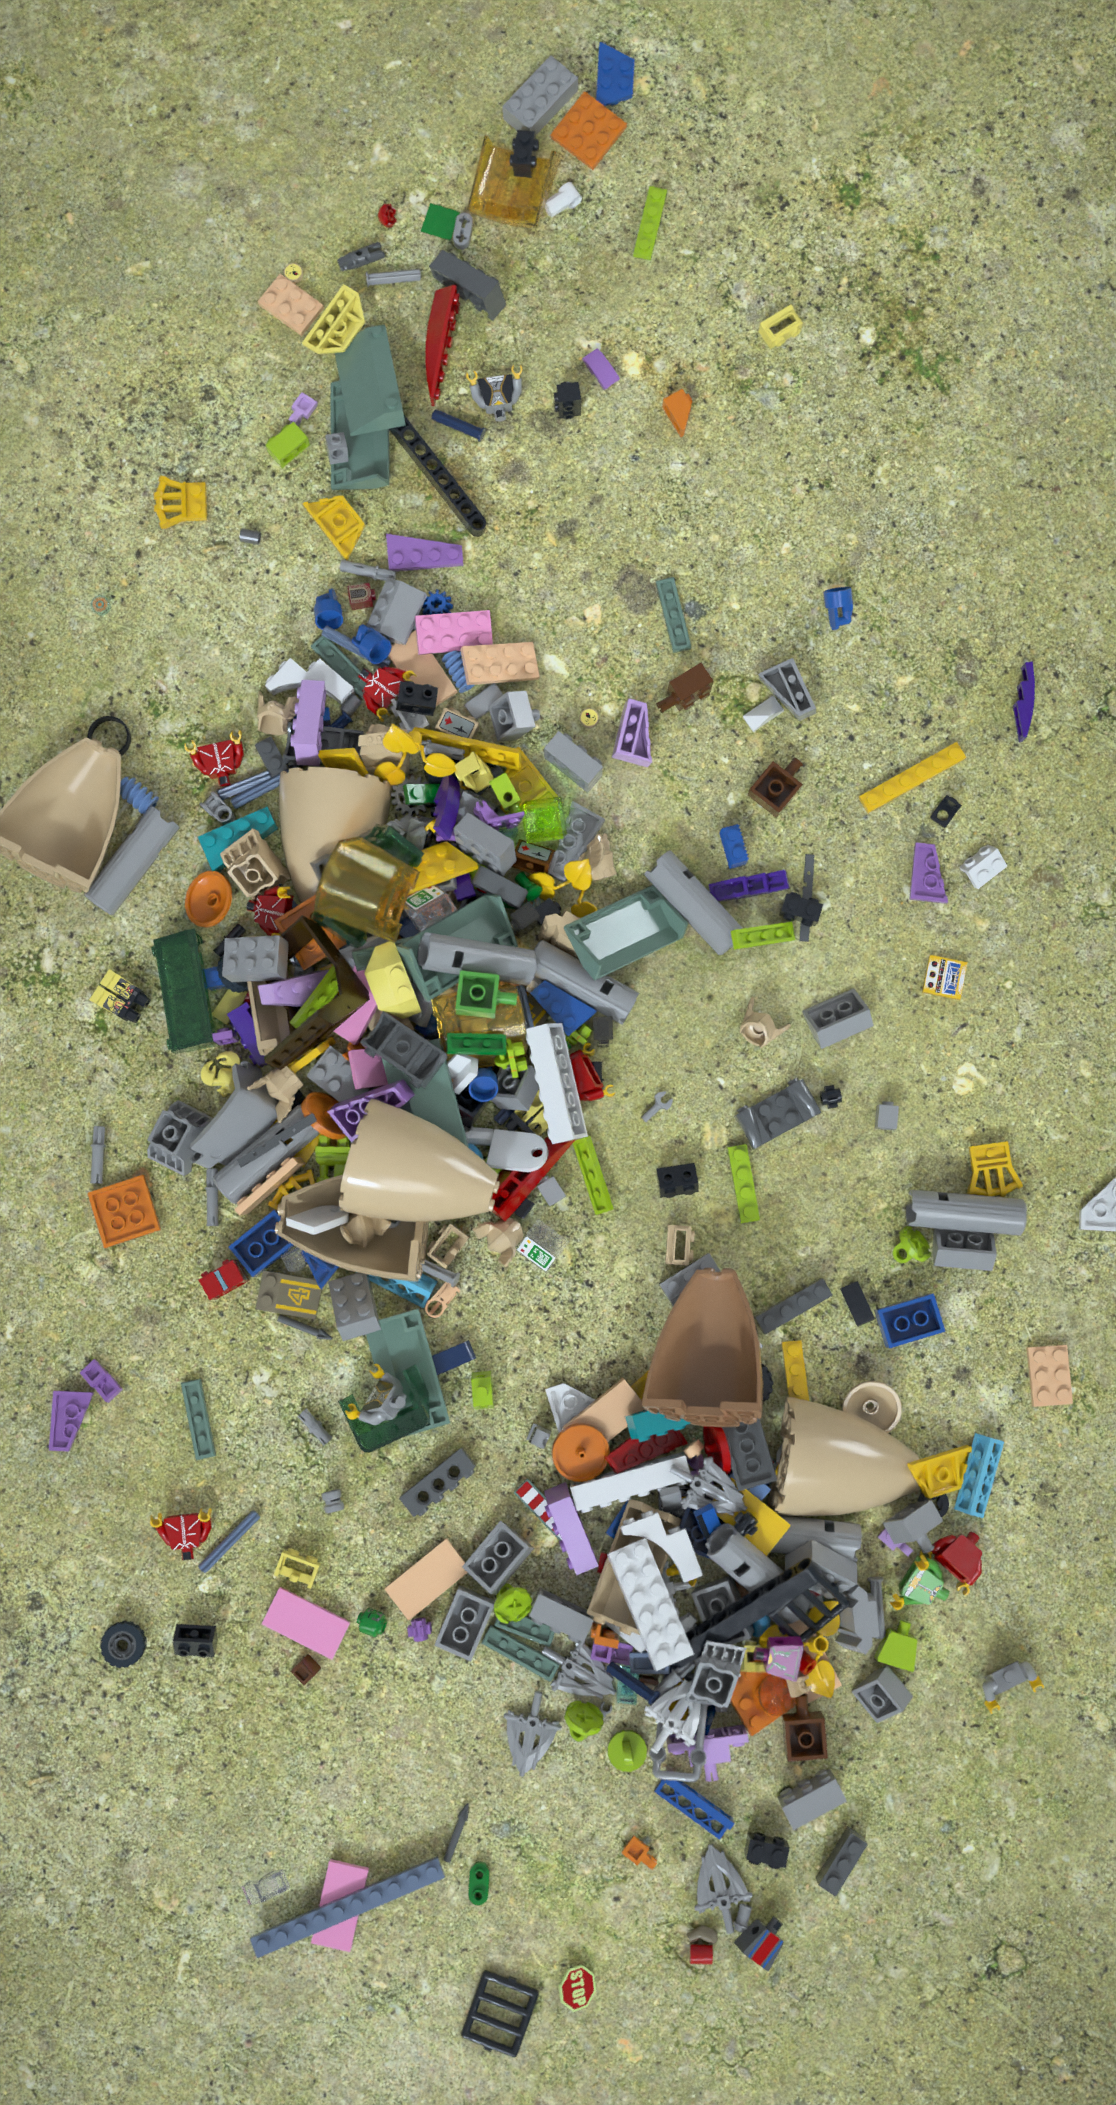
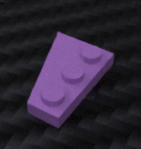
[49,1390,94,1451]

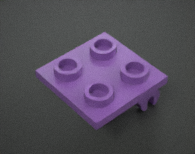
[473,800,525,831]

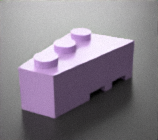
[612,699,652,767]

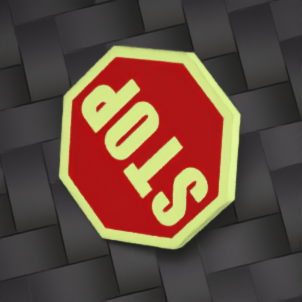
[558,1965,596,2012]

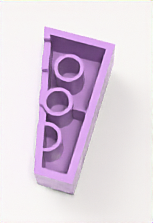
[291,680,326,766]
[258,969,338,1007]

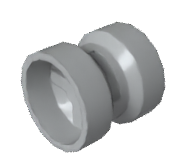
[321,1489,345,1513]

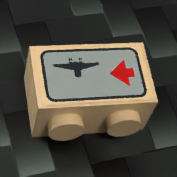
[435,708,480,739]

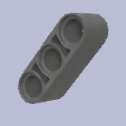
[471,866,528,909]

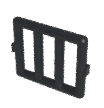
[767,1576,850,1642]
[461,1970,539,2058]

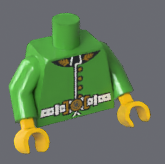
[890,1554,950,1610]

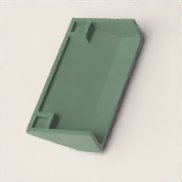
[335,324,406,436]
[330,380,390,490]
[564,885,688,980]
[396,893,518,1001]
[382,1038,469,1148]
[366,1309,450,1440]

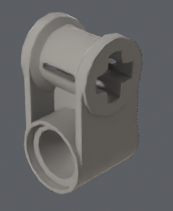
[199,791,235,826]

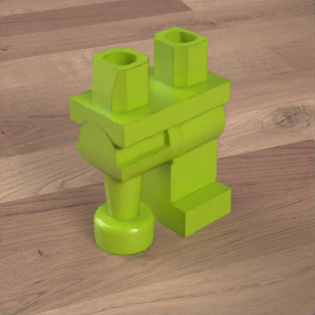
[315,1135,351,1183]

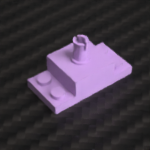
[666,1725,749,1782]

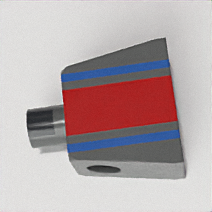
[734,1916,784,1971]

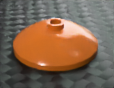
[185,871,232,928]

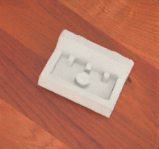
[390,699,430,733]
[959,845,1007,889]

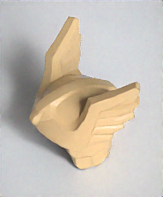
[257,691,299,735]
[578,833,617,880]
[740,997,791,1048]
[247,1066,303,1123]
[340,1213,391,1248]
[472,1218,524,1267]

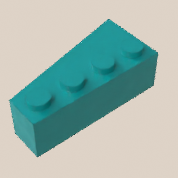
[198,806,278,873]
[625,1410,693,1442]

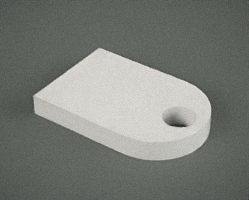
[487,1129,548,1172]
[286,1205,349,1235]

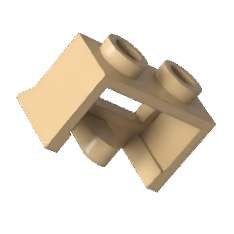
[427,1224,469,1269]
[665,1225,695,1266]

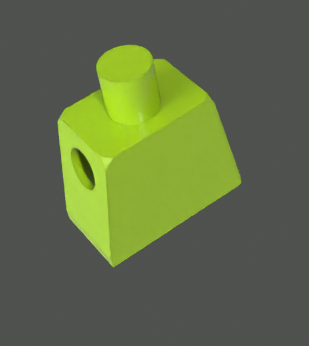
[489,772,523,814]
[471,1371,494,1410]
[874,1620,917,1672]

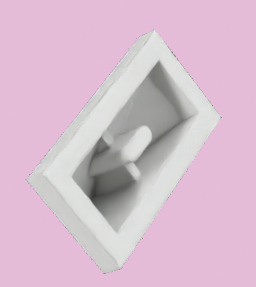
[743,696,784,732]

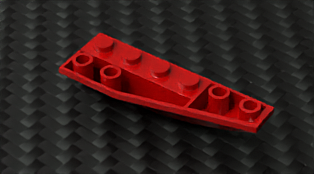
[425,285,460,406]
[492,1136,576,1222]

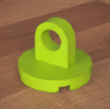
[892,1226,932,1263]
[493,1583,532,1624]
[564,1700,604,1742]
[608,1730,647,1772]

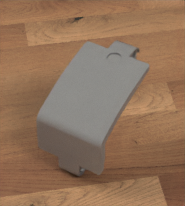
[190,1061,279,1169]

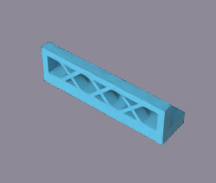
[355,1272,438,1308]
[954,1433,1004,1518]

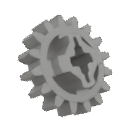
[391,775,431,816]

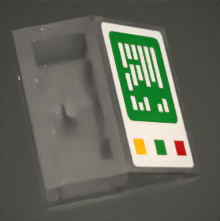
[399,885,457,933]
[516,1219,569,1273]

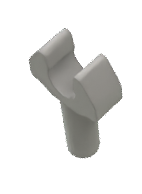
[641,1091,673,1122]

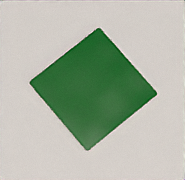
[421,203,460,240]

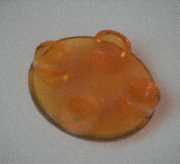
[758,1674,796,1716]

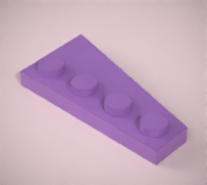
[386,534,464,572]

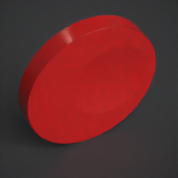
[703,1426,731,1475]

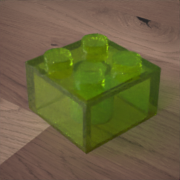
[520,796,567,843]

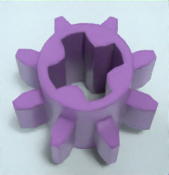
[407,1618,432,1642]

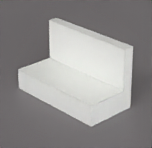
[447,1054,479,1094]

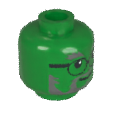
[356,1608,387,1638]

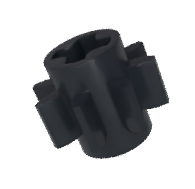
[820,1085,842,1109]
[734,1511,758,1537]

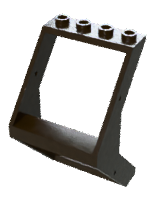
[264,915,370,1070]

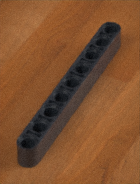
[389,415,486,537]
[675,1558,823,1668]

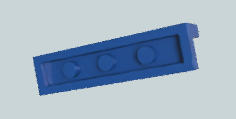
[654,1770,735,1840]

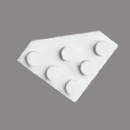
[1079,1177,1116,1231]
[545,1383,595,1433]

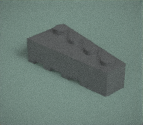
[429,250,506,321]

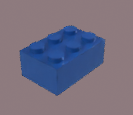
[229,1210,295,1277]
[874,1293,946,1348]

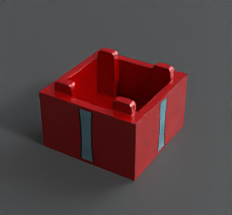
[198,1259,250,1300]

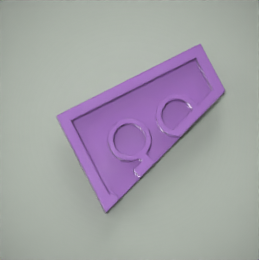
[909,842,948,904]

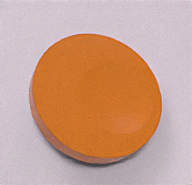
[301,1092,346,1140]
[552,1423,609,1482]

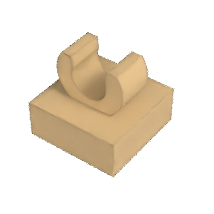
[786,1671,812,1697]

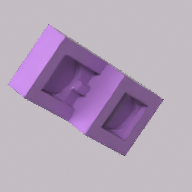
[582,348,620,390]
[80,1359,123,1403]
[591,1642,633,1666]

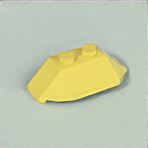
[302,284,365,354]
[364,940,422,1019]

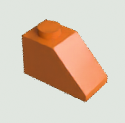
[662,389,692,437]

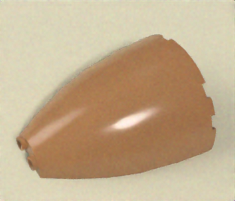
[642,1268,763,1427]

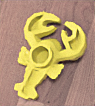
[201,1051,241,1097]

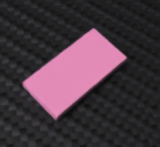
[414,610,493,655]
[334,966,377,1045]
[348,1049,388,1090]
[262,1586,351,1660]
[311,1859,369,1952]

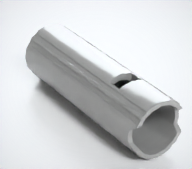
[84,805,180,915]
[644,850,743,955]
[417,932,537,986]
[534,940,640,1025]
[213,1105,320,1204]
[906,1189,1027,1236]
[770,1515,862,1563]
[706,1523,810,1624]

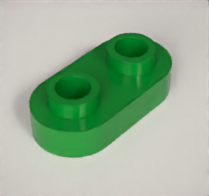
[468,1861,490,1905]

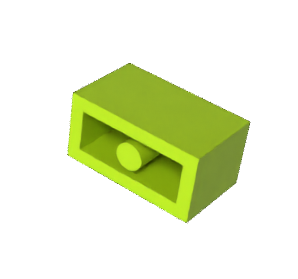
[265,421,310,468]

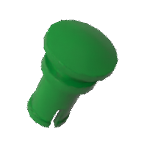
[515,872,542,901]

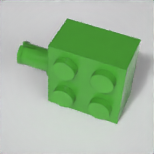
[455,971,518,1019]

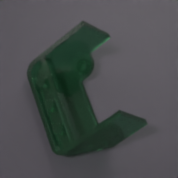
[338,1364,430,1453]

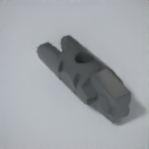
[337,242,385,272]

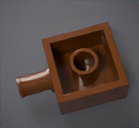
[656,663,713,713]
[747,757,803,818]
[782,1693,828,1762]

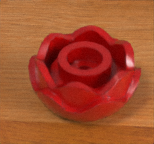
[378,203,397,228]

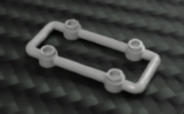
[649,1673,710,1782]

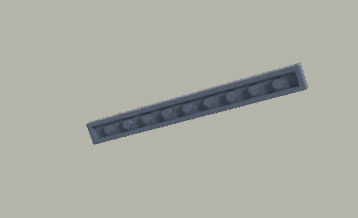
[250,1856,445,1958]

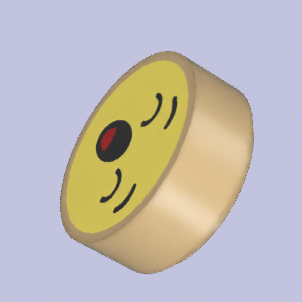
[284,263,303,284]
[580,708,599,728]

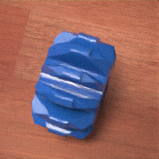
[422,589,453,615]

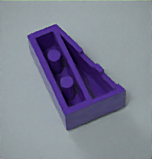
[227,1002,267,1068]

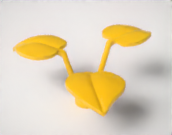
[374,723,456,785]
[528,859,597,918]
[759,1601,840,1698]

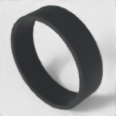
[87,716,131,756]

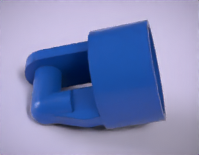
[823,587,853,630]
[314,588,343,630]
[352,624,391,664]
[469,1065,498,1102]

